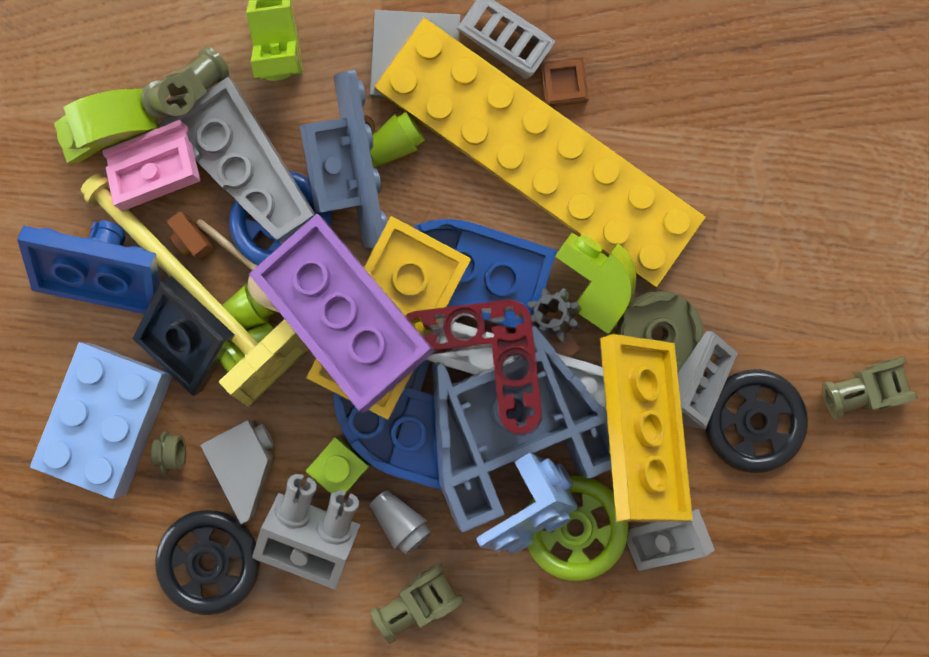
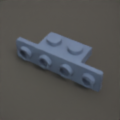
[300,70,387,248]

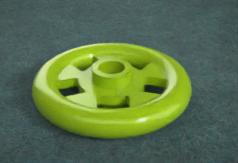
[528,475,628,581]

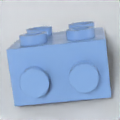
[476,453,579,554]

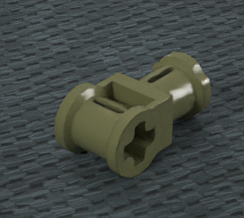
[141,46,229,119]
[822,356,918,420]
[370,563,465,644]

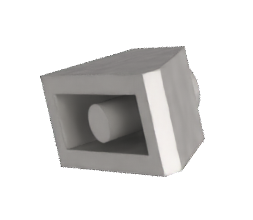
[200,419,275,524]

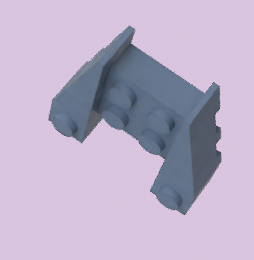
[432,326,612,533]

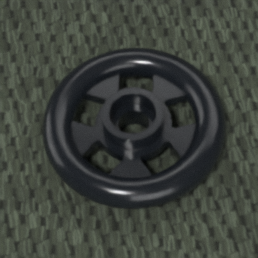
[705,369,808,473]
[155,510,260,615]

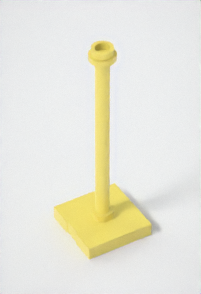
[81,174,309,407]

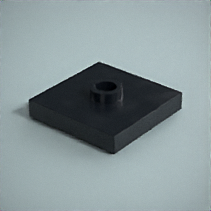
[132,276,235,396]

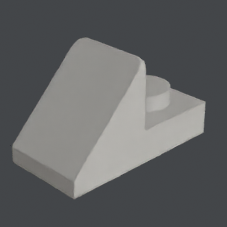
[627,509,715,571]

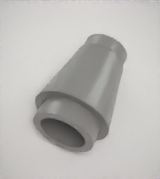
[369,489,432,556]

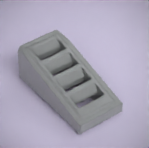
[457,0,555,80]
[678,331,738,429]

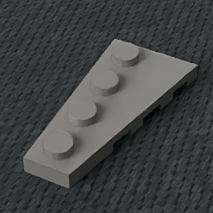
[158,77,315,244]

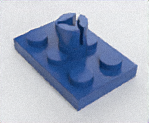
[17,220,160,314]

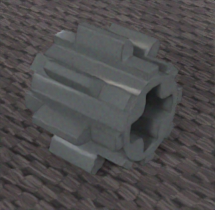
[527,288,582,343]

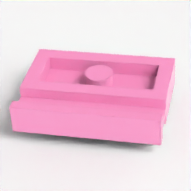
[102,120,200,211]

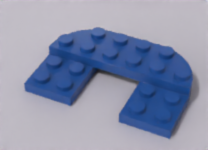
[333,219,557,490]

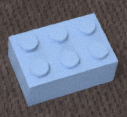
[30,342,172,499]

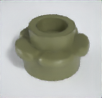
[151,431,186,474]

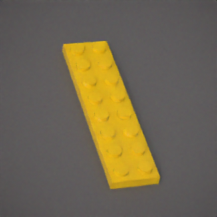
[374,17,706,288]

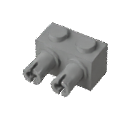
[252,474,361,590]

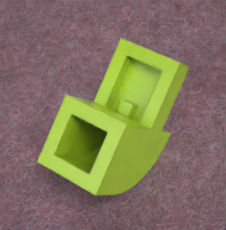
[246,0,303,81]
[54,89,158,163]
[555,233,636,334]

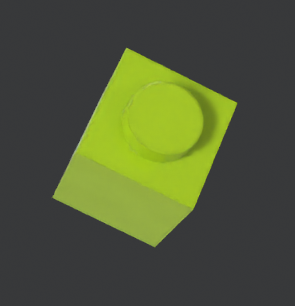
[306,436,371,495]

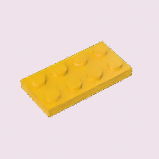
[306,216,471,420]
[600,334,693,523]

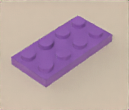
[249,214,435,413]

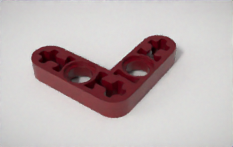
[406,300,542,436]

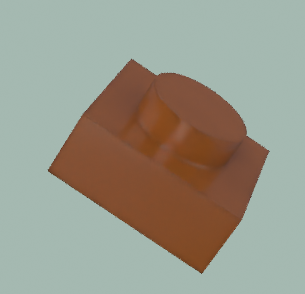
[166,211,216,260]

